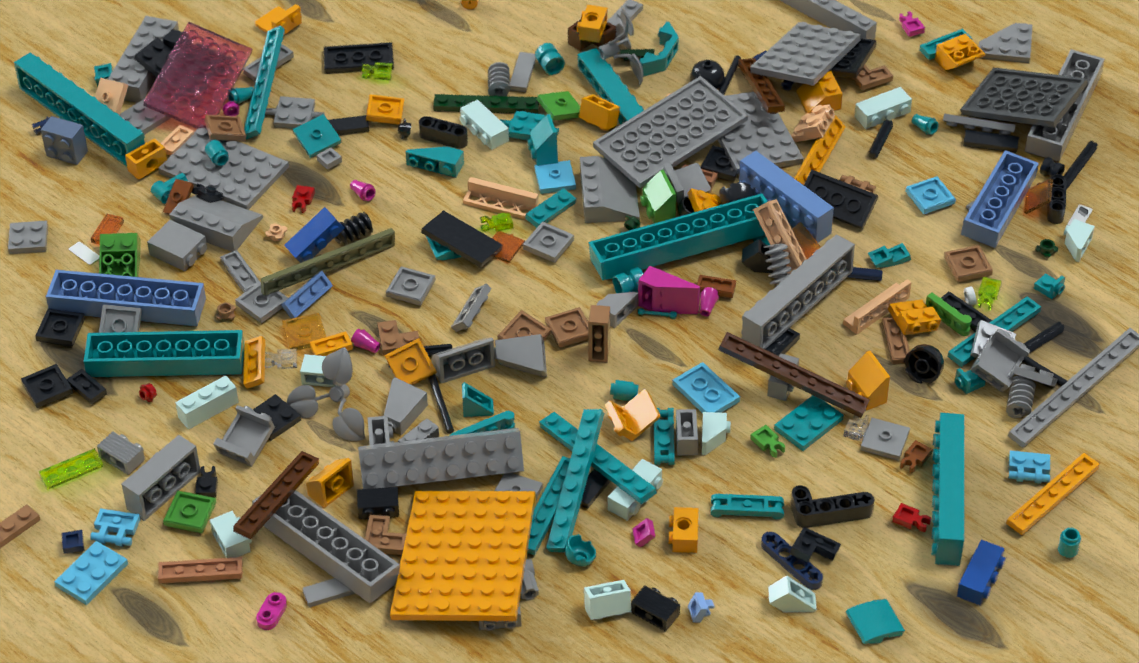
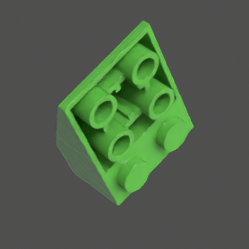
[99,233,141,277]

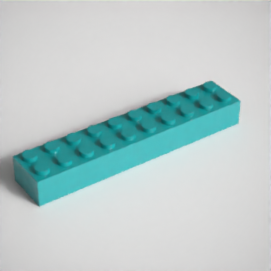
[14,52,145,167]
[588,194,768,281]

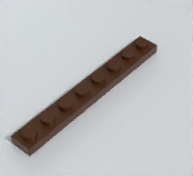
[718,332,870,418]

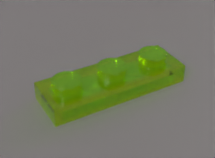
[38,448,103,490]

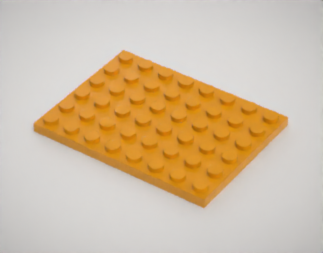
[390,491,536,621]

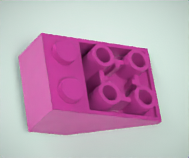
[638,266,700,314]

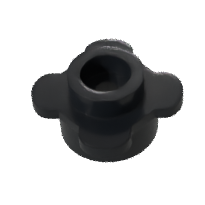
[398,118,411,140]

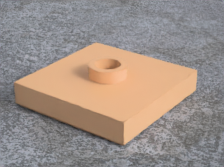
[95,78,128,115]

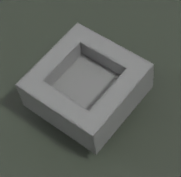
[317,148,342,170]

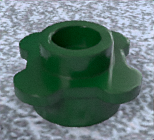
[624,215,641,231]
[1036,239,1058,258]

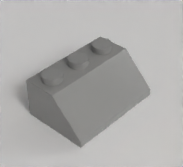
[432,338,495,384]

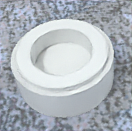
[964,286,977,306]

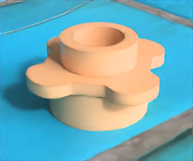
[266,223,287,241]

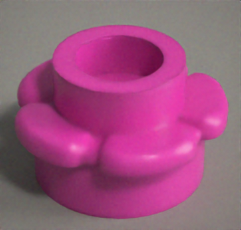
[222,101,239,116]

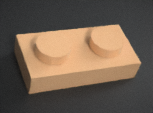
[161,125,194,156]

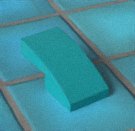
[868,243,911,268]

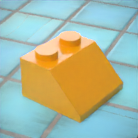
[797,71,843,114]
[846,351,890,411]
[306,458,354,508]

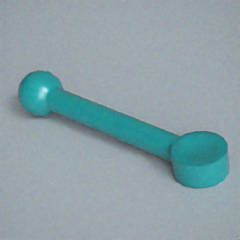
[637,308,677,319]

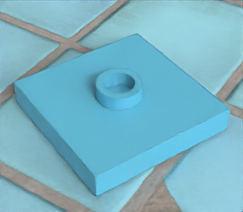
[534,160,576,194]
[905,176,956,215]

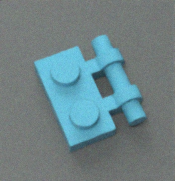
[1008,450,1050,484]
[90,509,140,547]

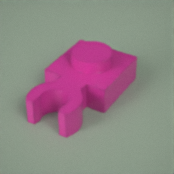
[899,11,925,37]

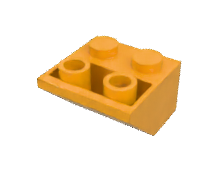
[935,34,985,70]

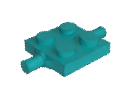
[500,111,559,140]

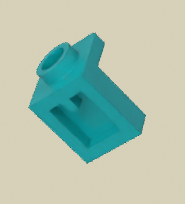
[1034,273,1065,299]
[955,368,986,394]

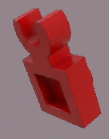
[292,185,315,213]
[892,503,932,532]

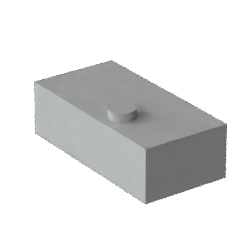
[121,435,200,521]

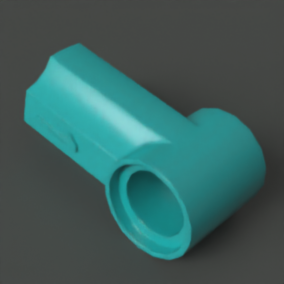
[151,173,189,204]

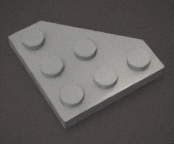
[979,23,1032,63]

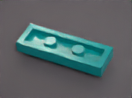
[919,29,972,60]
[525,188,577,228]

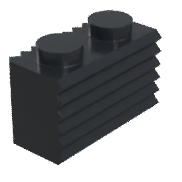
[357,487,399,520]
[631,585,680,632]

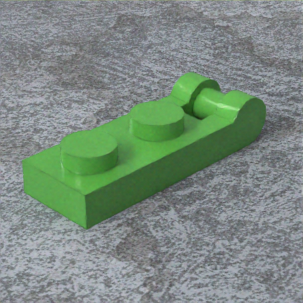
[926,292,972,336]

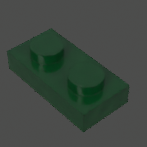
[620,49,655,61]

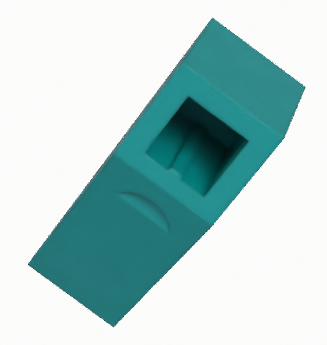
[405,147,464,178]

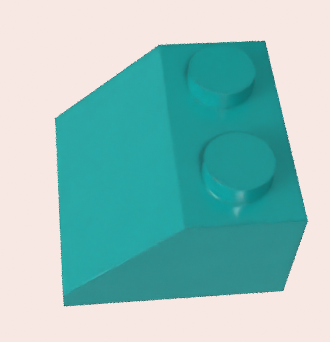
[527,114,558,166]

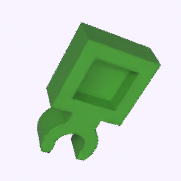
[750,425,785,458]

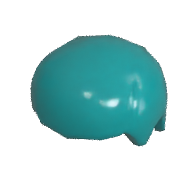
[565,534,596,567]

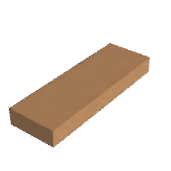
[882,317,910,364]

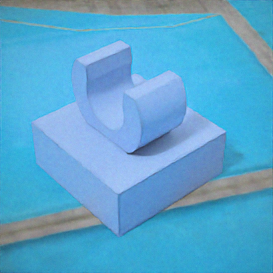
[688,592,715,622]

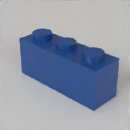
[284,207,344,263]
[957,539,1006,605]

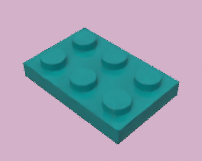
[774,395,844,451]

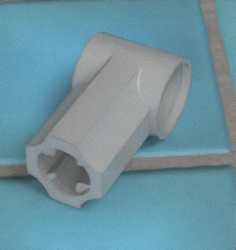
[521,559,539,600]

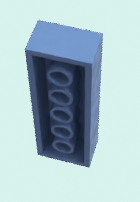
[961,150,1039,248]
[739,151,834,244]

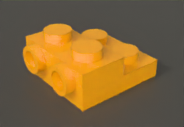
[888,299,941,335]

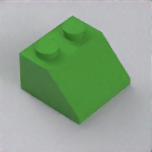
[640,170,676,224]

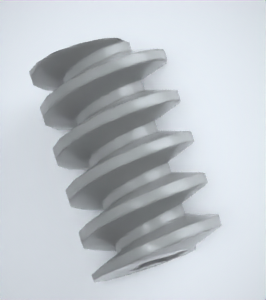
[488,62,510,96]
[764,244,791,284]
[1006,376,1036,418]

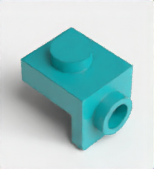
[94,63,113,86]

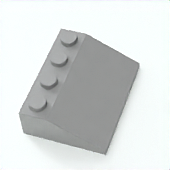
[580,156,640,223]
[169,195,263,252]

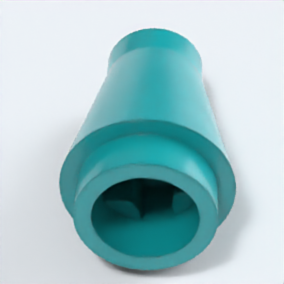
[228,87,254,105]
[912,114,939,135]

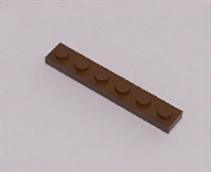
[738,58,785,114]
[233,451,319,540]

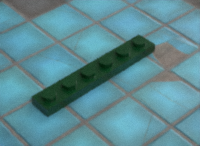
[433,94,540,114]

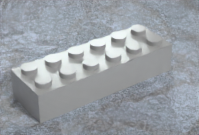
[108,16,179,103]

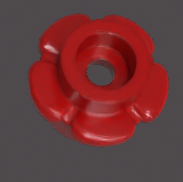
[139,383,157,402]

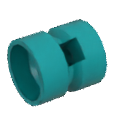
[535,43,565,75]
[612,267,644,293]

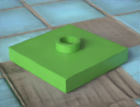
[537,91,580,121]
[163,490,216,533]

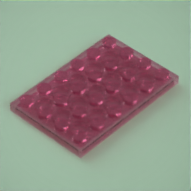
[143,22,252,129]

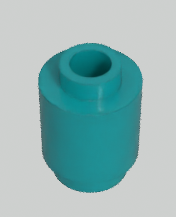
[205,140,229,166]
[610,380,639,401]
[1058,528,1081,558]

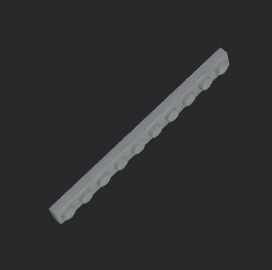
[1008,328,1139,448]

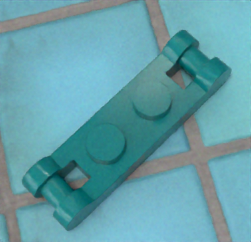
[654,408,675,465]
[450,411,515,436]
[711,494,784,520]

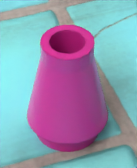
[350,180,376,201]
[699,287,719,317]
[351,329,381,353]

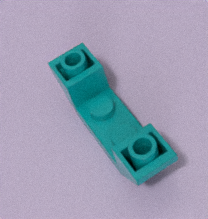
[639,21,679,77]

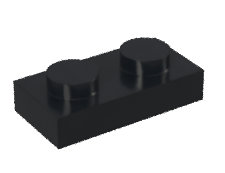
[66,369,107,405]

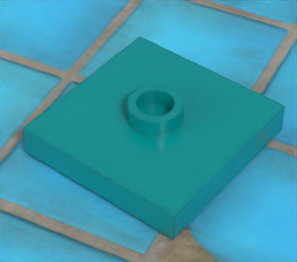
[293,114,342,158]

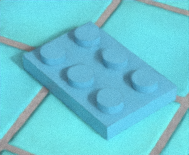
[672,362,740,413]
[54,541,128,605]

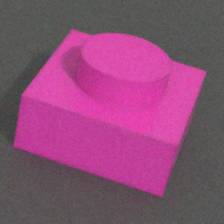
[632,518,656,547]

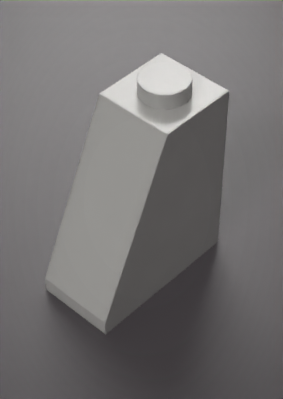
[494,334,547,377]
[384,377,428,435]

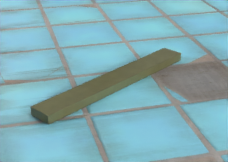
[261,228,395,296]

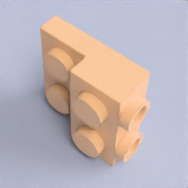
[791,104,836,142]

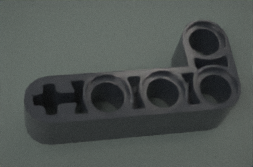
[791,485,875,528]

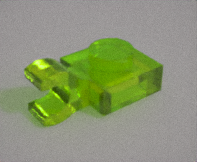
[362,62,392,80]
[480,213,514,232]

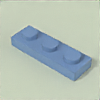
[281,271,333,319]

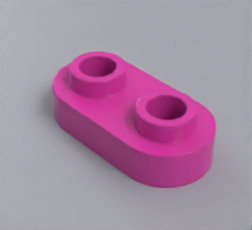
[256,592,287,630]

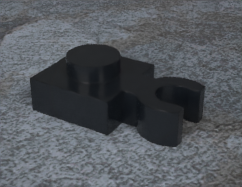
[191,184,223,203]
[195,466,218,498]

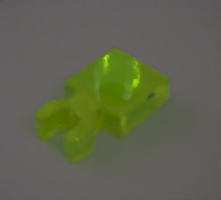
[978,277,1002,310]

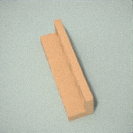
[463,177,539,220]
[753,199,806,274]
[843,279,912,335]

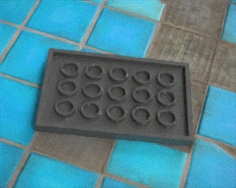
[960,67,1088,127]

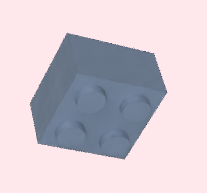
[41,116,88,165]

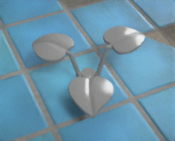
[599,7,643,86]
[287,347,365,441]

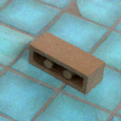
[588,305,610,363]

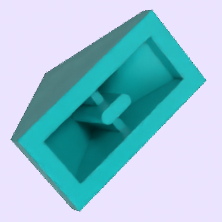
[462,382,494,417]

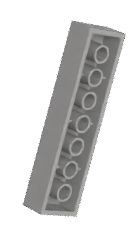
[1025,49,1105,162]
[741,234,855,349]
[358,428,524,489]
[252,490,400,603]

